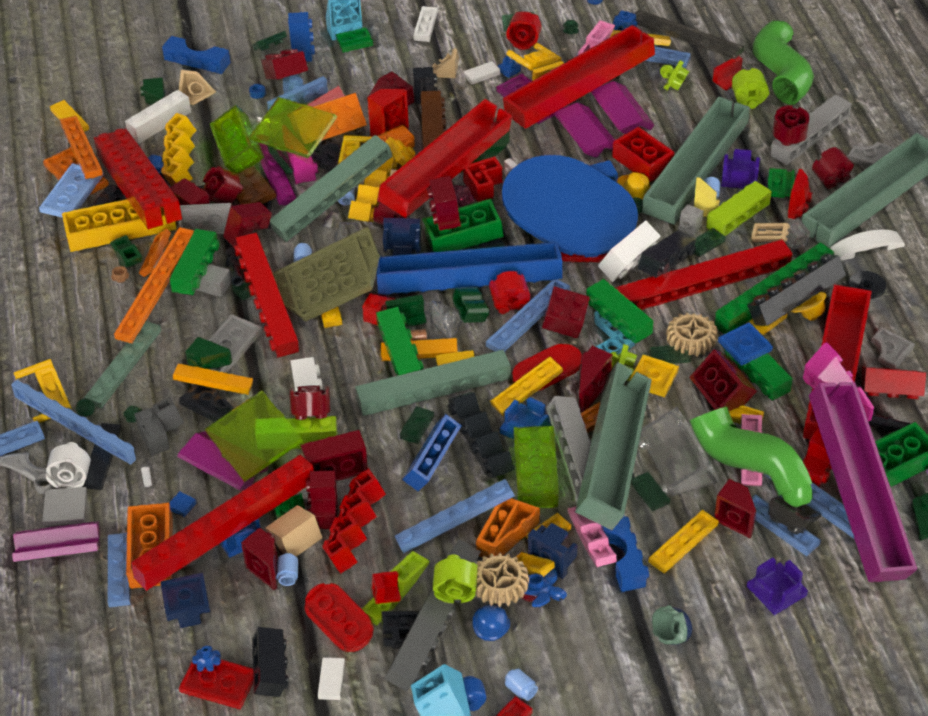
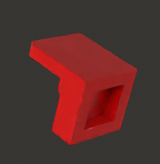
[371,571,401,604]

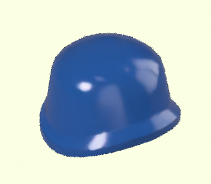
[473,604,510,641]

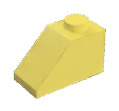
[694,177,720,217]

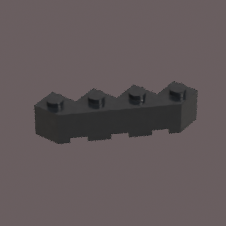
[447,392,515,478]

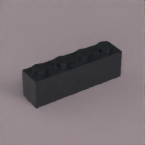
[638,230,696,278]

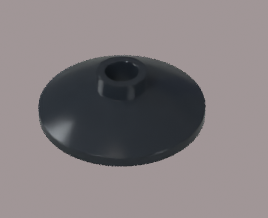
[848,271,886,299]

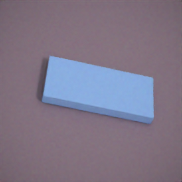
[39,163,104,218]

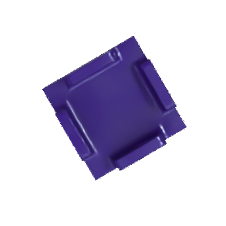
[721,149,760,189]
[747,557,808,616]

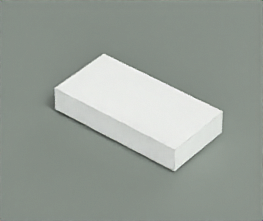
[464,61,500,85]
[318,657,345,700]

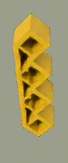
[161,113,197,186]
[348,155,399,223]

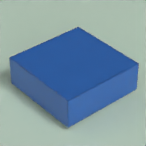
[169,491,197,518]

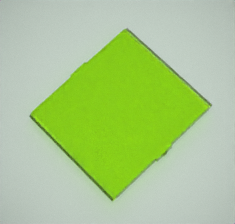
[248,97,337,158]
[204,390,303,482]

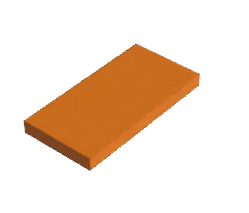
[43,147,109,196]

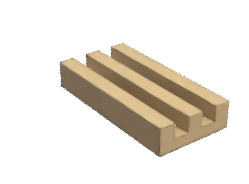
[751,223,790,242]

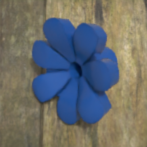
[192,646,221,671]

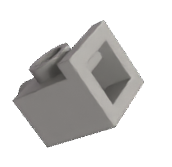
[678,204,703,237]

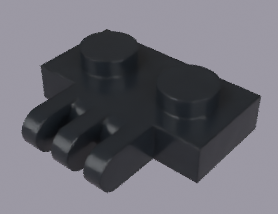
[310,140,342,171]

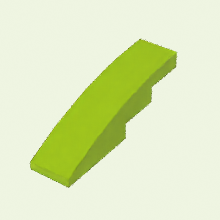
[361,551,430,626]

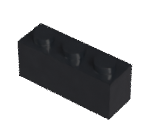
[252,627,289,697]

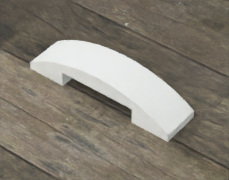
[830,230,905,261]

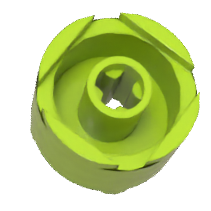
[732,68,769,109]
[433,554,478,603]

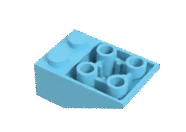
[326,0,362,41]
[411,664,471,716]

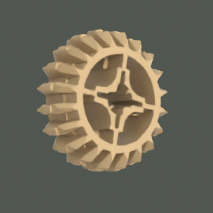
[666,312,718,357]
[474,553,529,607]

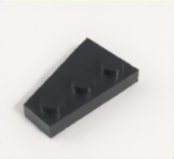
[179,385,238,427]

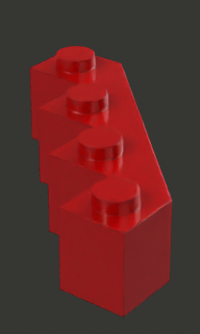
[322,468,386,574]

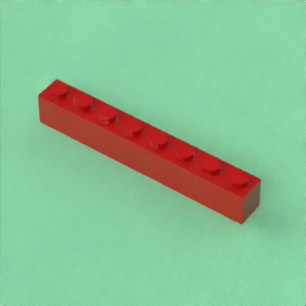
[234,232,299,358]

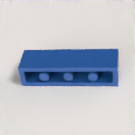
[402,414,462,491]

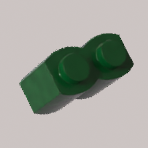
[452,287,489,323]

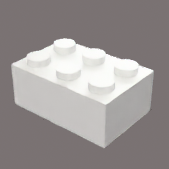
[598,221,661,282]

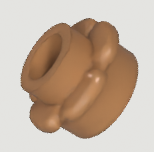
[111,266,129,283]

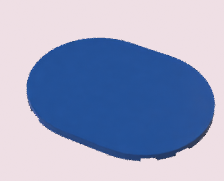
[502,155,638,257]

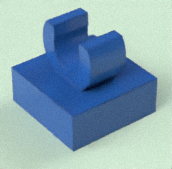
[498,56,521,78]

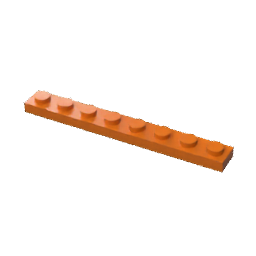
[114,227,194,344]

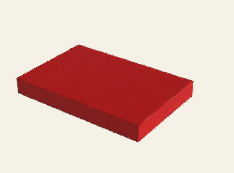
[179,659,254,710]

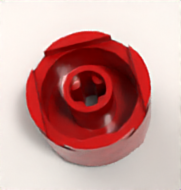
[506,11,542,50]
[489,271,531,314]

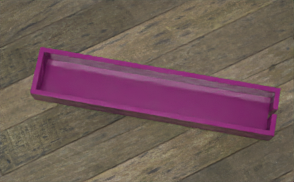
[809,382,917,583]

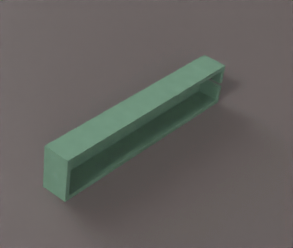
[642,97,750,224]
[800,133,928,248]
[575,362,652,530]

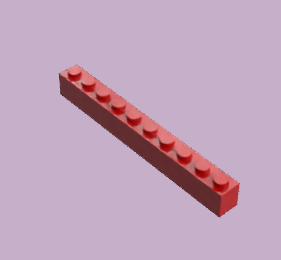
[615,239,793,310]
[131,454,314,591]

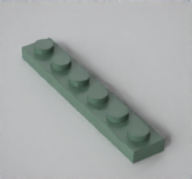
[84,321,161,408]

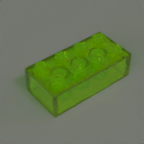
[209,104,264,174]
[513,426,559,508]

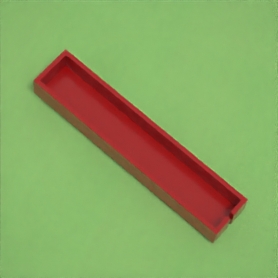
[503,25,655,129]
[377,99,513,218]
[94,129,182,230]
[803,284,872,439]

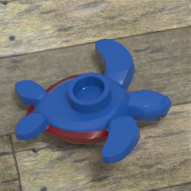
[521,568,567,607]

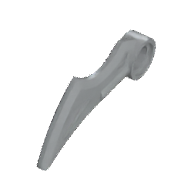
[0,453,55,494]

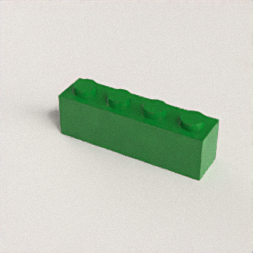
[170,229,220,296]
[586,279,654,344]
[376,306,424,376]
[725,350,793,401]

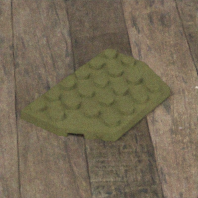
[272,227,380,322]

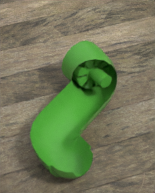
[753,21,814,105]
[689,407,812,507]

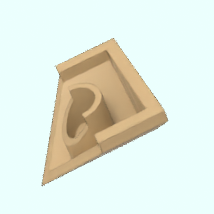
[432,48,459,78]
[179,70,216,105]

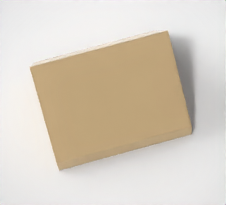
[265,505,323,557]

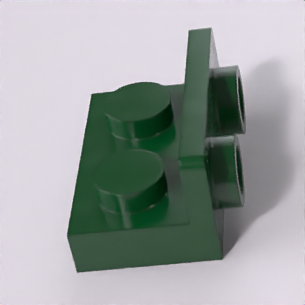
[385,294,427,327]

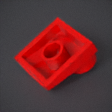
[787,169,813,219]

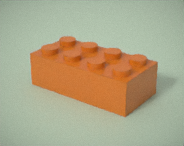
[289,93,367,147]
[126,503,173,589]

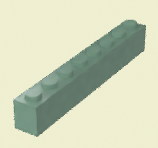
[270,135,392,242]
[355,350,511,416]

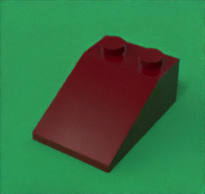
[579,345,613,413]

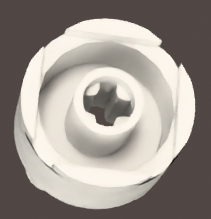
[46,442,91,489]

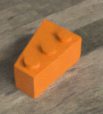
[476,498,540,558]

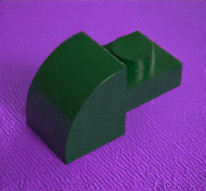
[110,235,142,269]

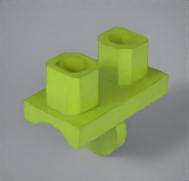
[660,60,689,91]
[611,344,637,381]

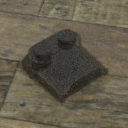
[768,495,822,534]

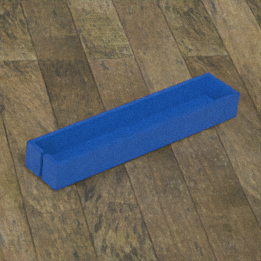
[376,242,563,295]

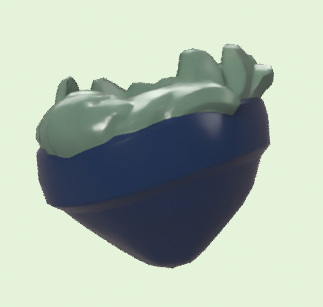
[652,605,692,645]

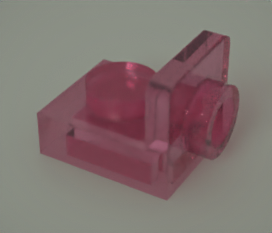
[453,185,474,207]

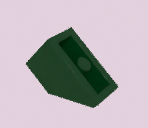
[140,77,165,105]
[185,337,232,370]

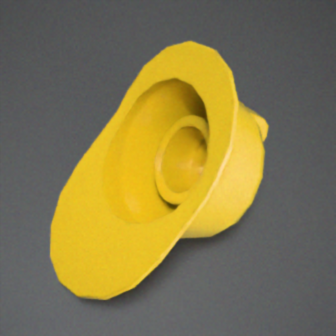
[617,172,651,201]
[790,292,826,321]

